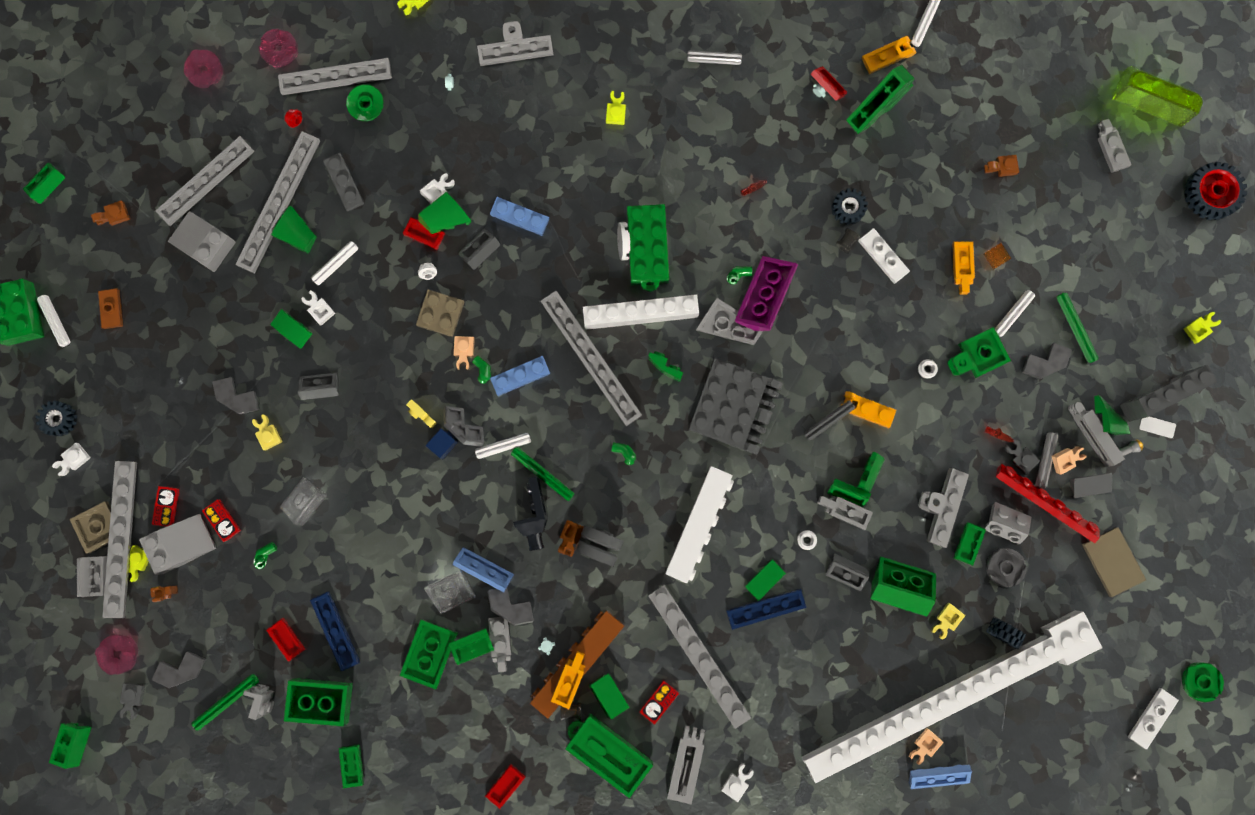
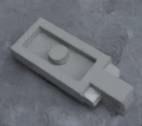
[1098,119,1131,173]
[817,496,873,530]
[488,617,512,672]

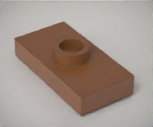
[98,289,123,329]

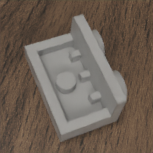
[985,502,1032,544]
[77,556,107,597]
[243,684,275,720]

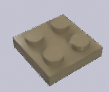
[416,290,465,337]
[70,501,111,554]

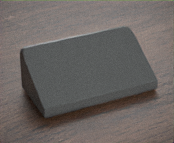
[458,228,500,270]
[298,373,339,400]
[1069,472,1112,498]
[825,554,870,591]

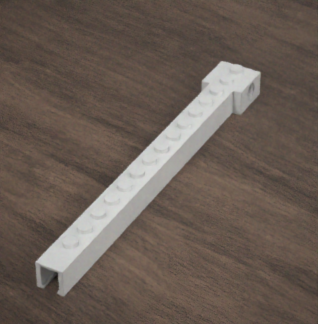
[802,610,1102,783]

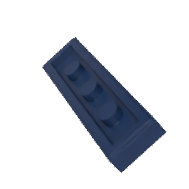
[726,589,807,630]
[310,592,360,672]

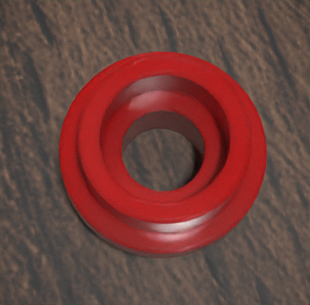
[284,109,302,128]

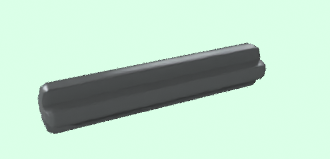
[804,400,855,440]

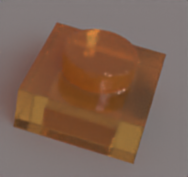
[984,243,1011,270]

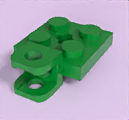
[947,327,1011,378]

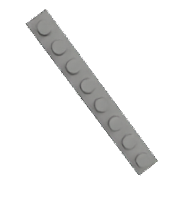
[235,131,320,274]
[541,291,642,426]
[102,461,137,618]
[648,585,751,729]

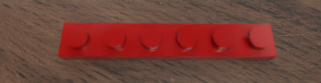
[996,464,1100,543]

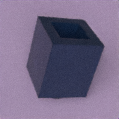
[426,428,458,459]

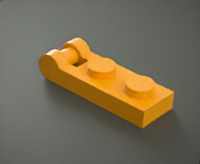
[861,36,916,75]
[840,391,896,429]

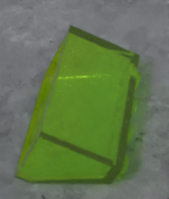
[1112,66,1203,127]

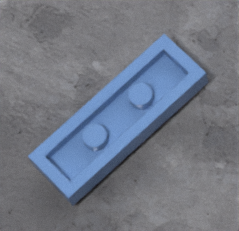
[490,197,549,236]
[490,356,550,396]
[453,547,514,592]
[909,765,972,789]

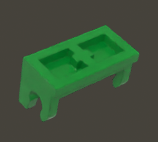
[449,629,494,665]
[588,673,630,720]
[49,723,92,769]

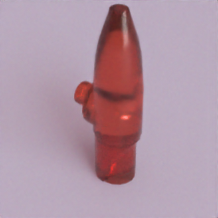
[740,180,767,196]
[984,426,1014,442]

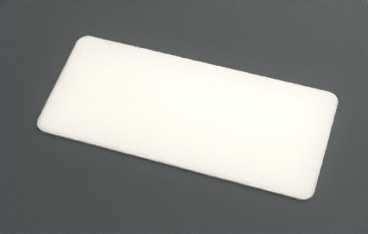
[1139,417,1176,438]

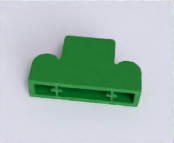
[846,65,915,134]

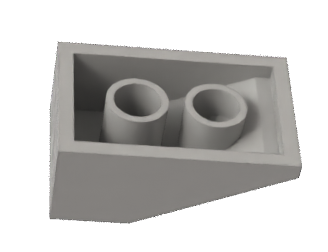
[168,211,236,272]
[139,514,217,575]

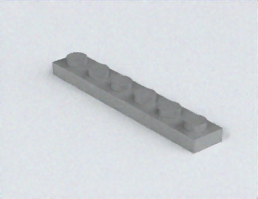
[278,58,392,95]
[156,136,255,226]

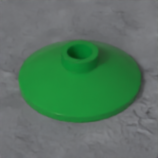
[346,85,384,121]

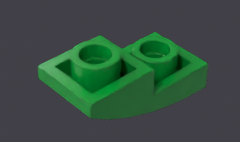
[270,309,313,349]
[648,351,683,382]

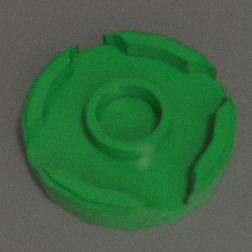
[1182,662,1224,702]

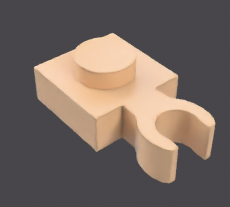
[454,336,475,370]
[1052,446,1086,475]
[909,728,944,765]

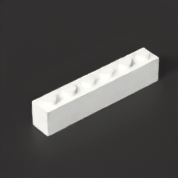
[583,295,699,330]
[665,466,734,583]

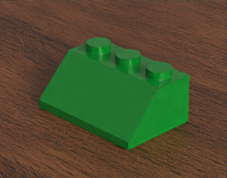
[870,556,936,617]

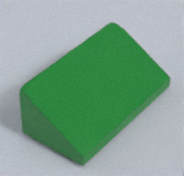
[23,162,65,204]

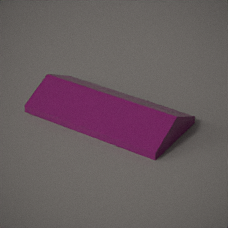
[735,256,798,331]

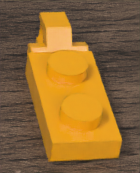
[952,242,975,295]
[551,651,585,709]

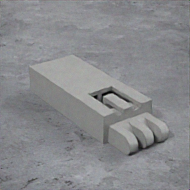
[1068,402,1125,467]
[667,725,705,804]

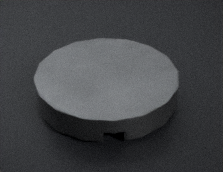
[986,548,1027,587]

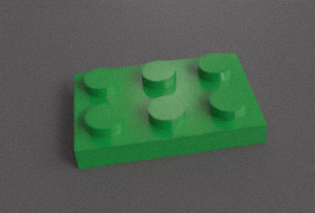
[399,619,458,690]

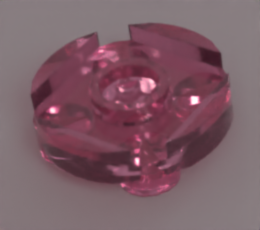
[259,29,298,68]
[184,50,223,88]
[95,635,138,675]

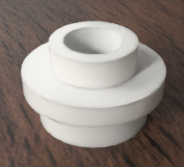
[418,263,437,280]
[918,359,938,379]
[797,530,817,550]

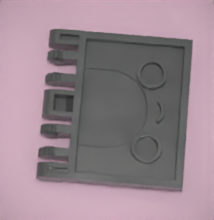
[689,358,783,455]

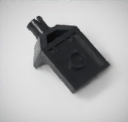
[513,477,548,551]

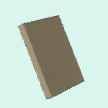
[1082,527,1146,597]

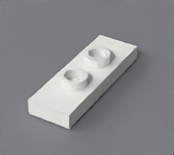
[858,228,910,284]
[1127,688,1179,750]

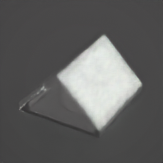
[280,477,327,525]
[424,570,476,614]

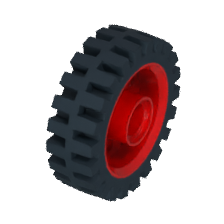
[1184,162,1247,220]

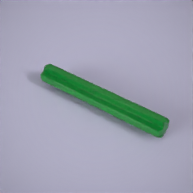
[1057,292,1099,363]
[511,447,574,501]
[191,674,259,731]

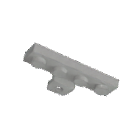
[477,21,554,66]
[918,468,969,548]

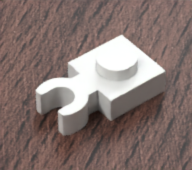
[420,173,455,204]
[301,290,336,325]
[52,443,90,476]
[721,763,754,802]

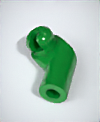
[727,266,752,285]
[472,355,491,384]
[611,442,636,465]
[254,542,277,569]

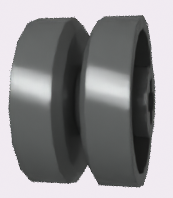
[574,525,624,567]

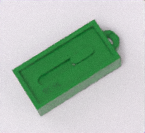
[627,204,669,292]
[565,713,653,799]

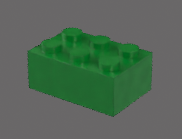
[0,278,44,346]
[284,678,353,726]

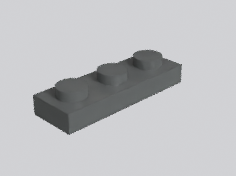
[323,153,365,211]

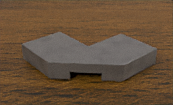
[1022,343,1072,379]
[212,377,259,414]
[443,406,484,447]
[487,588,534,626]
[152,651,206,688]

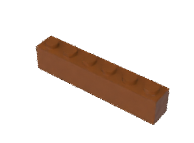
[530,610,625,719]

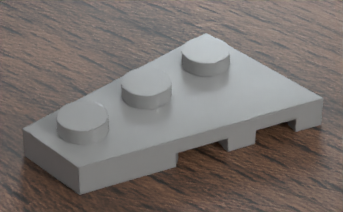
[696,298,763,345]

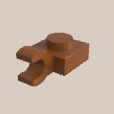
[984,155,1019,177]
[91,200,130,226]
[558,520,584,557]
[150,586,178,602]

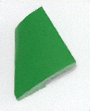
[418,192,471,234]
[271,206,317,254]
[1094,395,1131,435]
[857,452,885,493]

